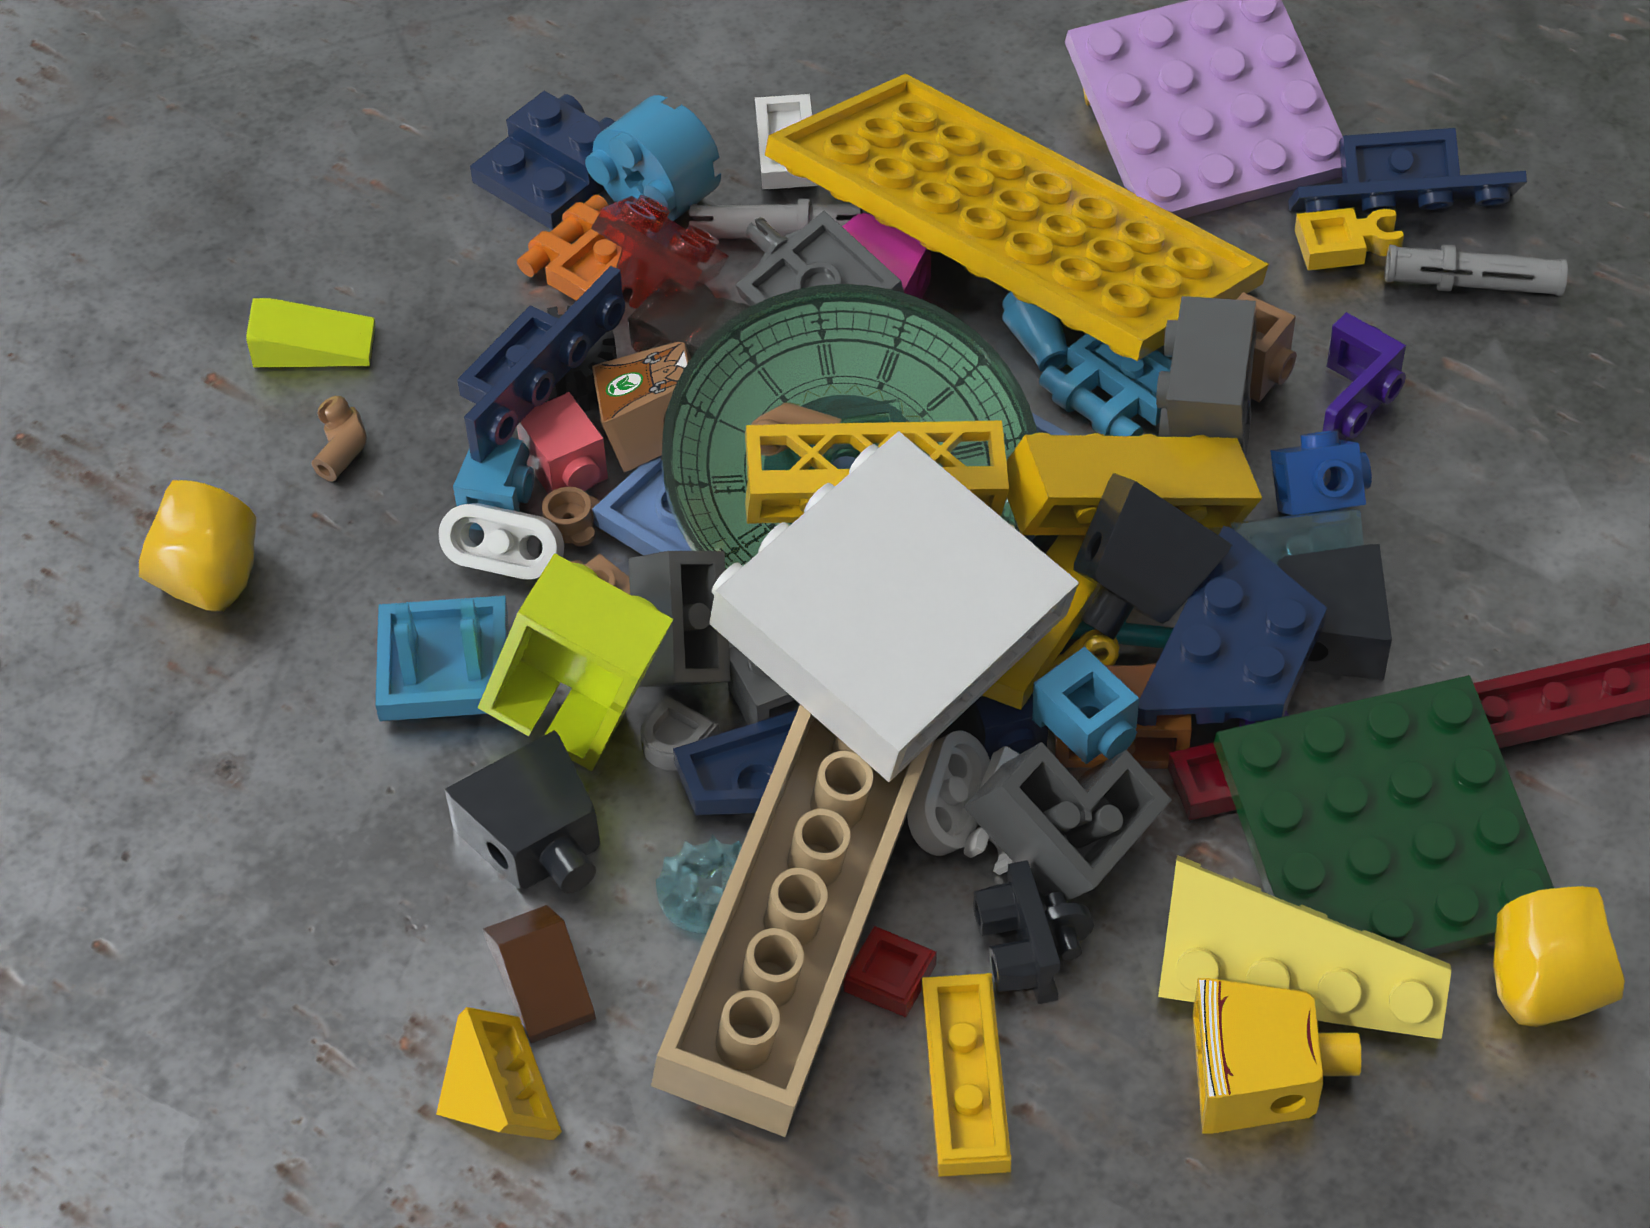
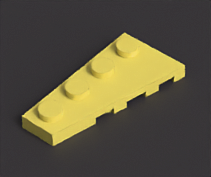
[1158,855,1452,1039]

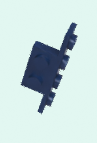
[1288,128,1527,214]
[457,266,625,463]

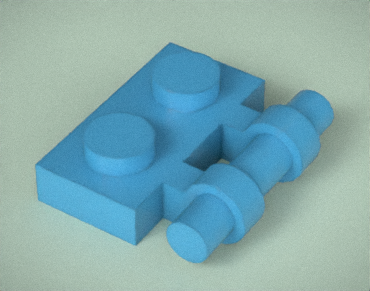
[1039,334,1172,436]

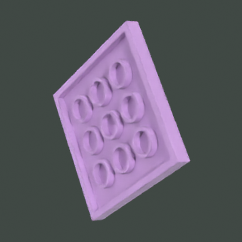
[1065,0,1342,219]

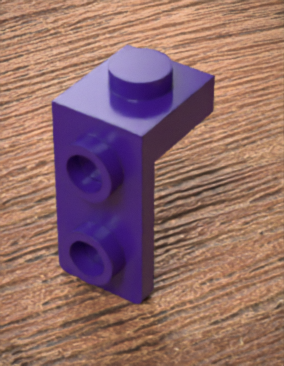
[1322,312,1406,440]

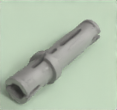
[689,199,863,241]
[1385,245,1568,296]

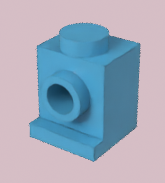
[453,437,534,531]
[1032,646,1139,764]

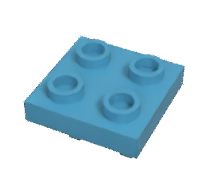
[375,596,508,721]

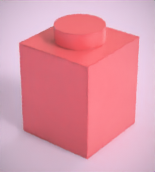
[517,392,608,494]

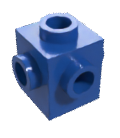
[1270,431,1372,522]

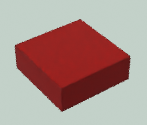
[843,926,937,1018]

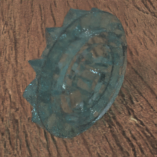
[656,834,742,934]

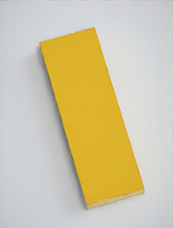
[922,973,1011,1177]

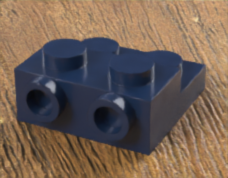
[470,90,615,230]

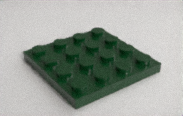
[1213,675,1554,956]

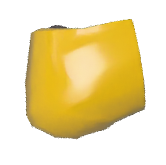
[139,480,257,611]
[1493,886,1625,1027]

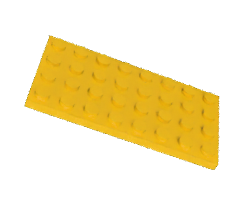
[765,73,1269,361]

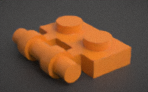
[517,194,666,301]

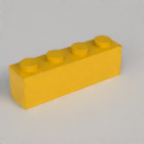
[1006,432,1262,535]

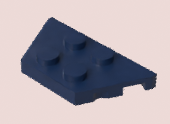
[1137,525,1327,726]

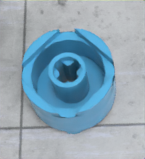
[585,95,721,228]

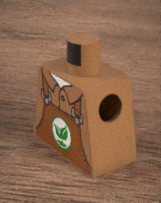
[592,342,693,472]

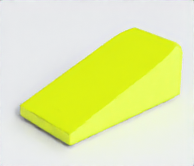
[246,298,376,368]

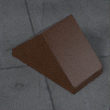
[483,905,596,1044]

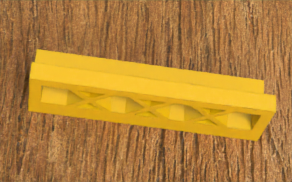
[745,420,1009,524]

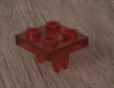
[591,195,729,309]

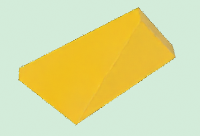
[436,1007,562,1140]

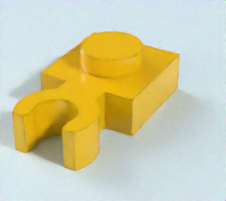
[1294,208,1404,270]

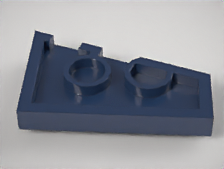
[673,710,798,815]

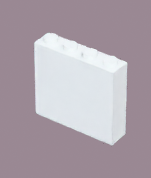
[709,431,1079,782]

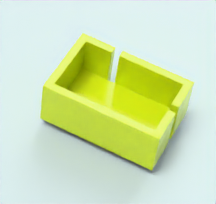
[477,553,673,771]

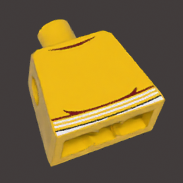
[1193,978,1361,1134]

